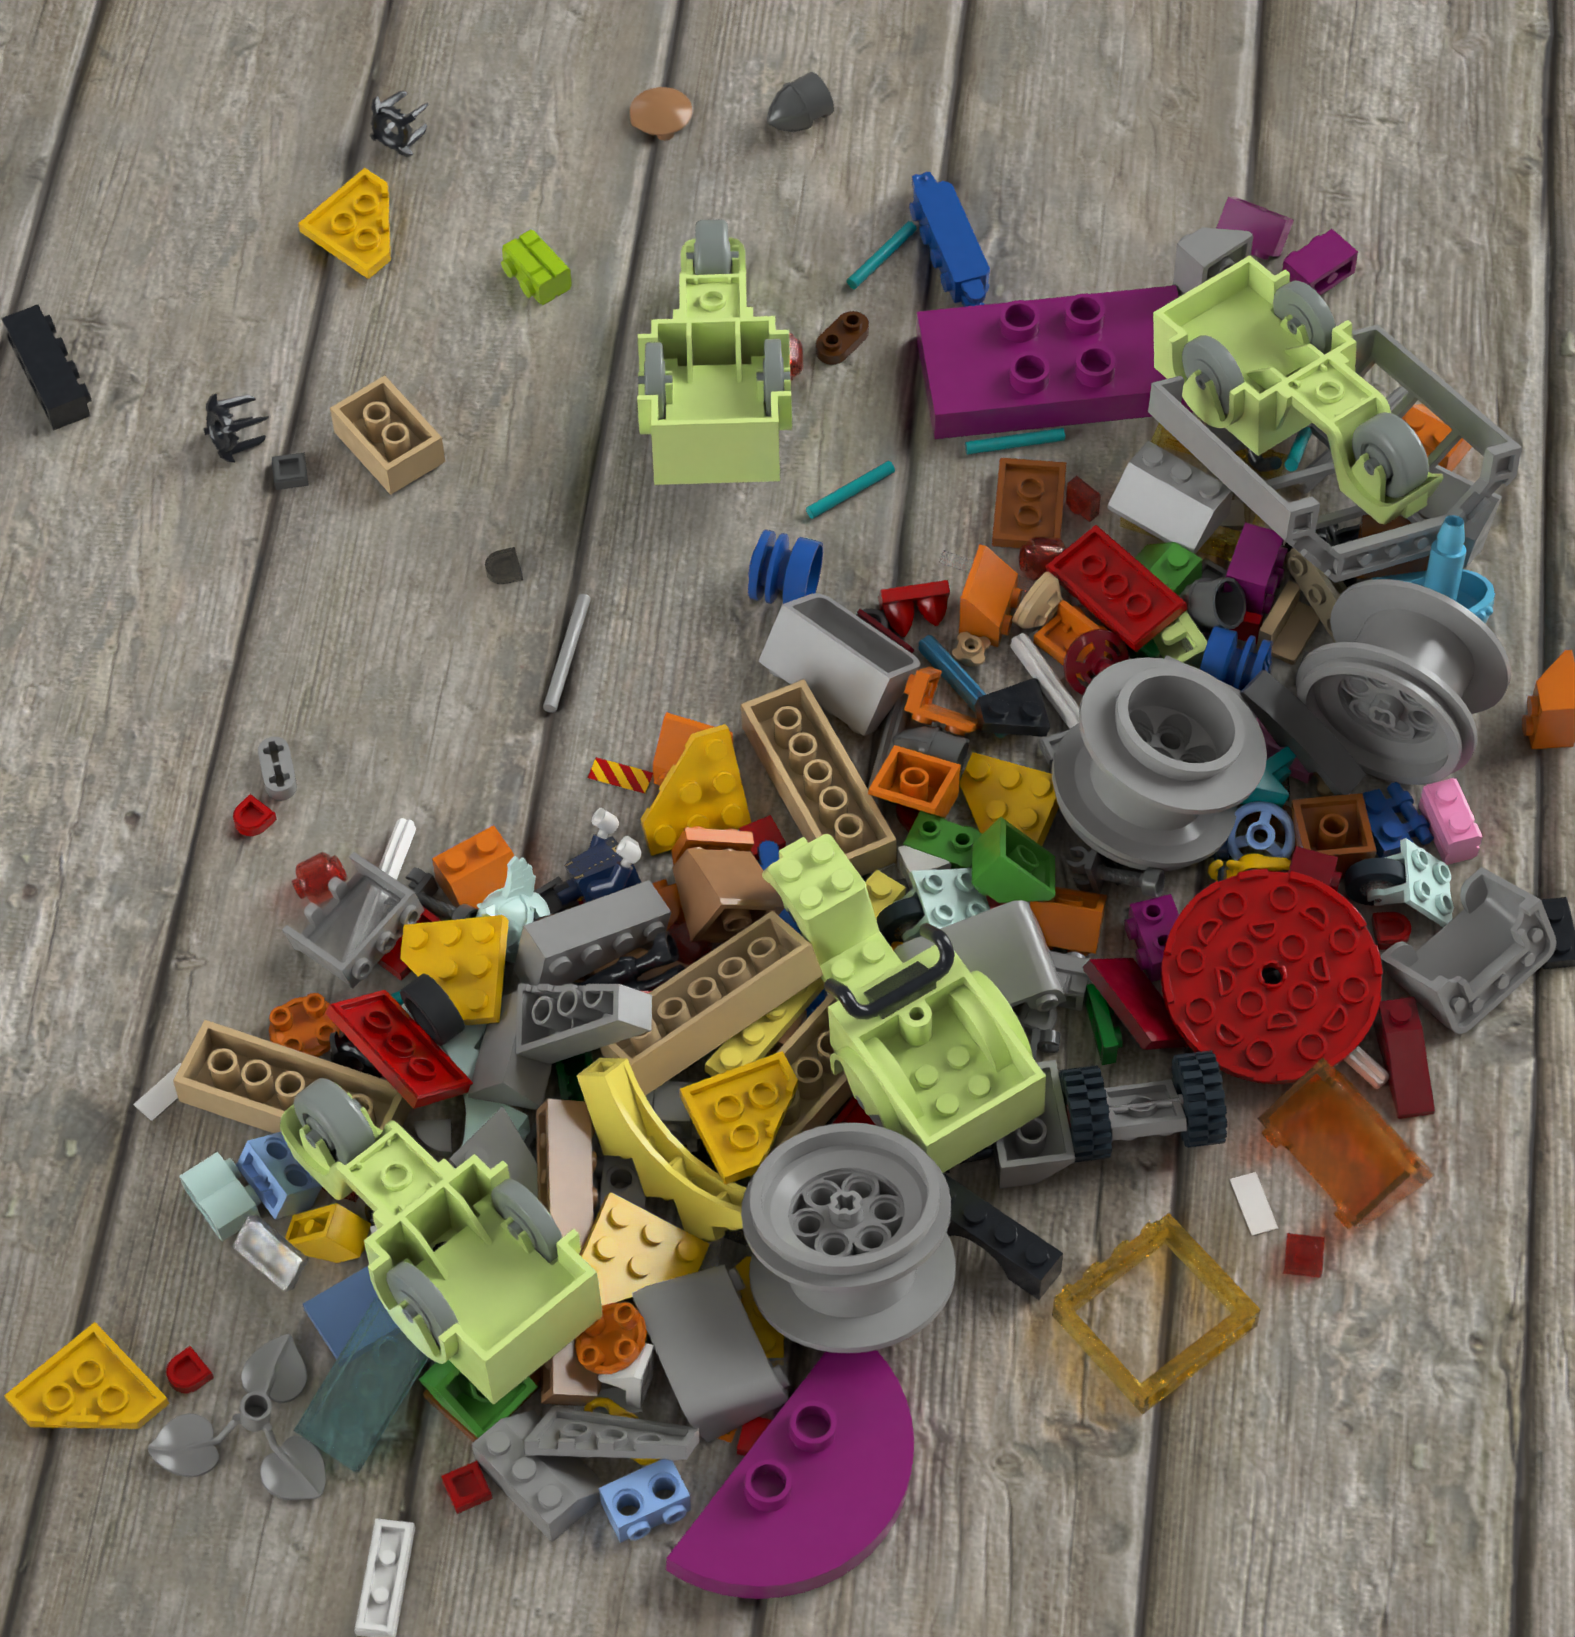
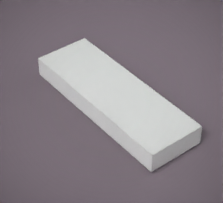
[354,1518,415,1637]

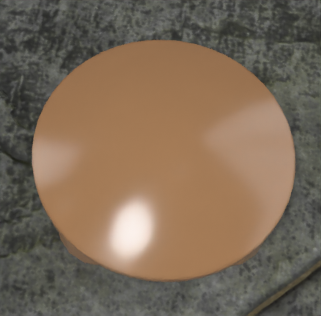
[630,87,692,140]

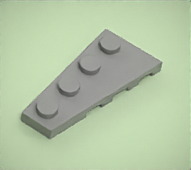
[448,1106,538,1199]
[524,1406,699,1461]

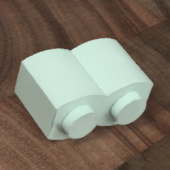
[179,1152,261,1241]

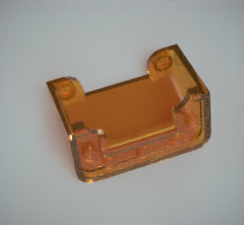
[1257,1058,1435,1230]

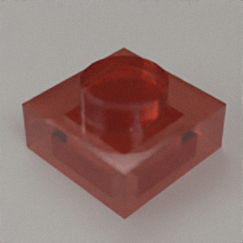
[1066,475,1101,522]
[1283,1233,1325,1278]

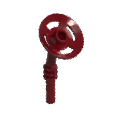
[1064,629,1129,695]

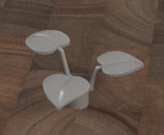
[148,1334,326,1500]

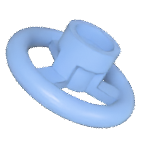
[1228,801,1295,870]

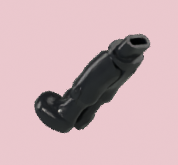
[576,930,686,991]

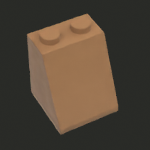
[672,847,785,943]

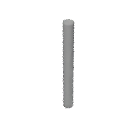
[543,594,591,713]

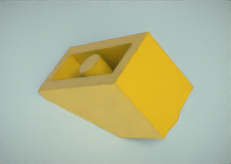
[281,1203,371,1263]

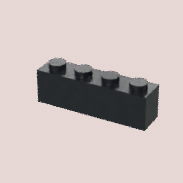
[1,304,92,431]

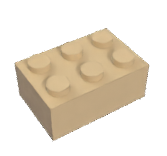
[330,375,445,495]

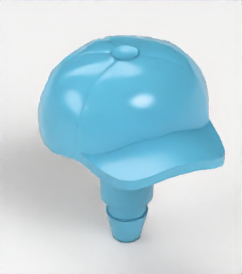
[1372,515,1495,624]

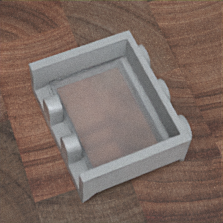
[282,852,424,989]

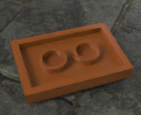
[992,457,1067,551]

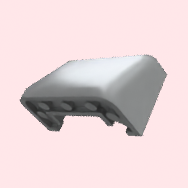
[1380,867,1556,1034]
[894,900,1067,1012]
[632,1264,790,1443]

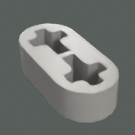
[258,737,297,801]

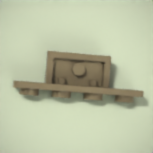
[1284,548,1347,643]

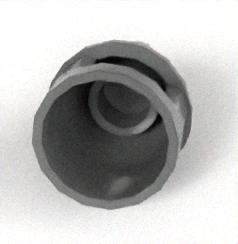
[767,72,834,132]
[1179,577,1246,633]
[892,726,970,772]

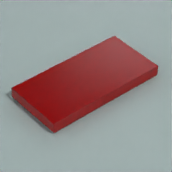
[1045,525,1188,652]
[326,990,473,1109]

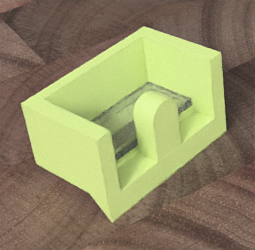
[1153,611,1208,669]

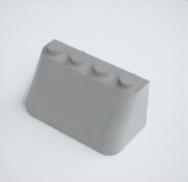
[758,593,920,736]

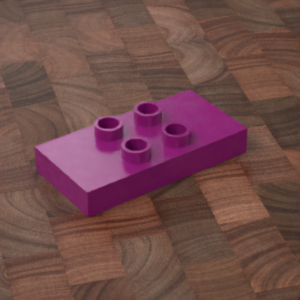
[916,285,1193,440]

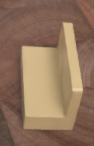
[1256,581,1320,665]

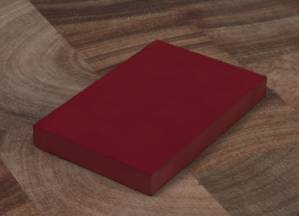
[1082,958,1188,1050]

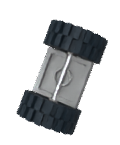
[1059,1050,1227,1163]

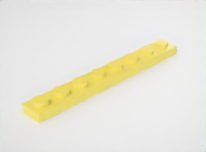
[705,869,906,1077]

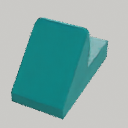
[1240,746,1296,808]

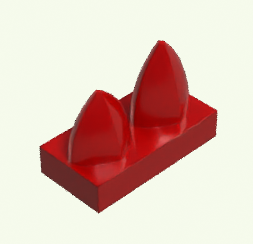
[878,580,950,638]

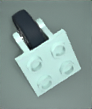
[1344,838,1454,927]
[877,868,990,946]

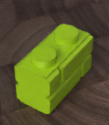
[501,229,572,305]

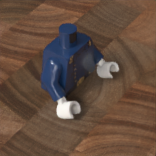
[553,808,642,907]

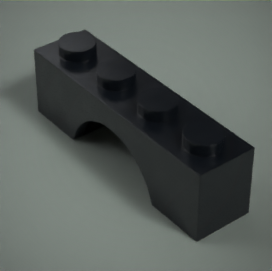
[943,1173,1063,1300]

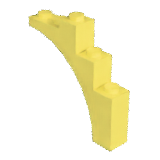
[577,1058,746,1242]

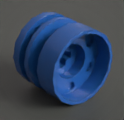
[748,529,823,604]
[1200,626,1273,691]

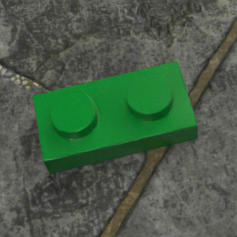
[1085,984,1123,1065]

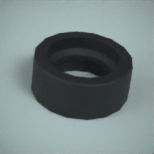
[400,973,465,1046]

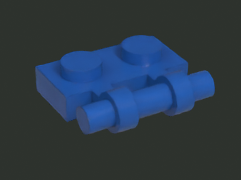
[1363,782,1434,858]

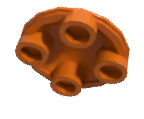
[268,993,340,1057]
[575,1302,647,1374]

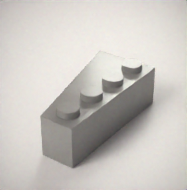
[513,880,671,986]
[516,984,652,1064]

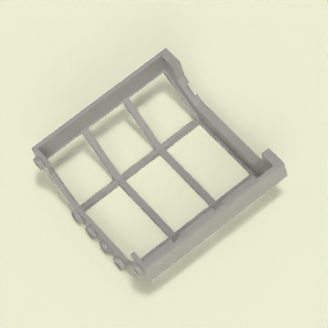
[1148,324,1522,583]

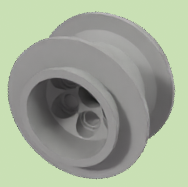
[1296,579,1511,785]
[1052,657,1267,871]
[741,1123,956,1353]

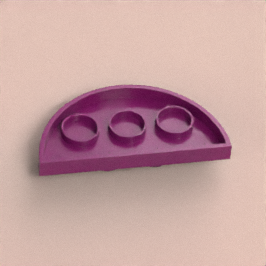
[666,1350,914,1599]

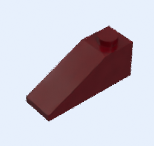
[1373,997,1435,1119]

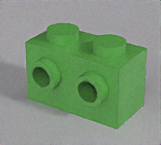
[903,811,982,869]

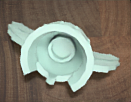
[476,856,551,963]

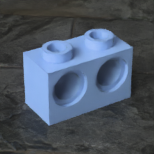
[236,1132,322,1220]
[599,1459,691,1543]

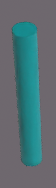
[846,221,917,289]
[1285,426,1312,471]
[965,428,1065,455]
[806,460,895,519]

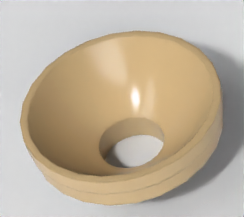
[1012,571,1063,629]

